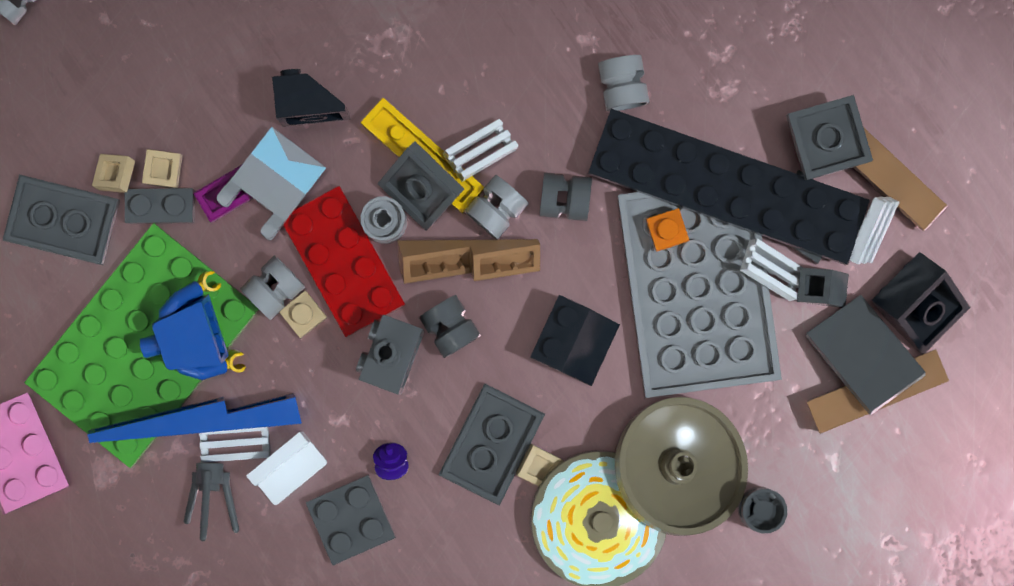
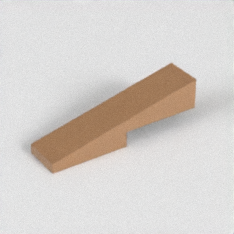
[853,128,947,232]
[397,239,540,284]
[807,349,949,434]

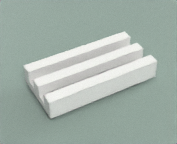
[443,119,519,182]
[850,197,899,264]
[740,239,803,301]
[199,427,270,463]

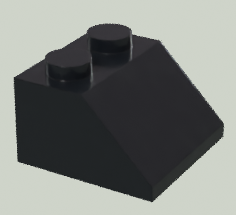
[272,69,350,127]
[872,252,971,354]
[530,295,620,386]

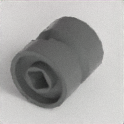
[540,172,592,221]
[419,295,481,358]
[738,487,787,534]

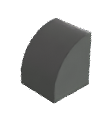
[797,268,849,307]

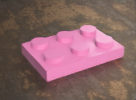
[0,393,69,515]

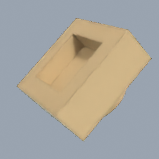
[142,149,183,188]
[92,154,135,193]
[279,290,328,339]
[516,444,563,486]

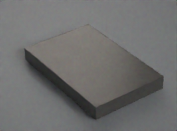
[3,174,120,265]
[806,295,926,415]
[439,383,545,506]

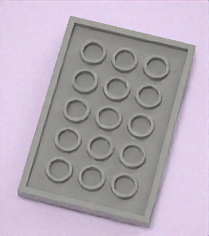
[617,192,782,398]

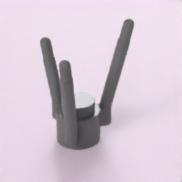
[184,463,239,541]

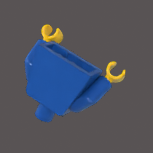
[140,271,246,380]

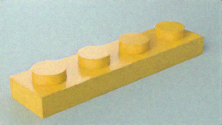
[360,98,484,214]

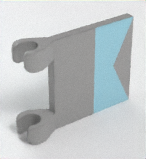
[217,127,326,240]

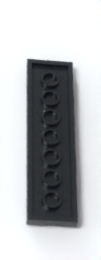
[588,108,870,265]

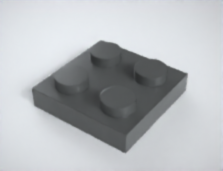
[786,95,873,181]
[377,141,464,231]
[306,475,396,565]

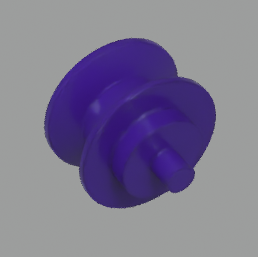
[373,443,409,480]

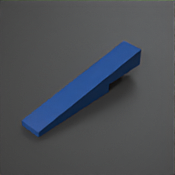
[87,393,302,443]

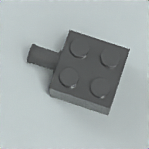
[356,314,425,395]

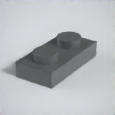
[125,188,195,224]

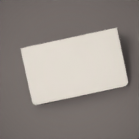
[246,431,327,505]

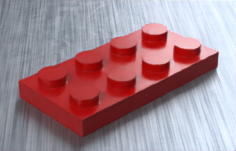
[283,186,406,338]

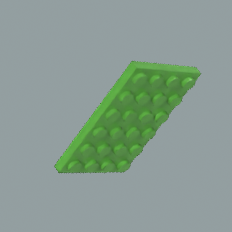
[24,223,259,468]

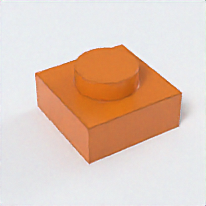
[646,208,690,252]

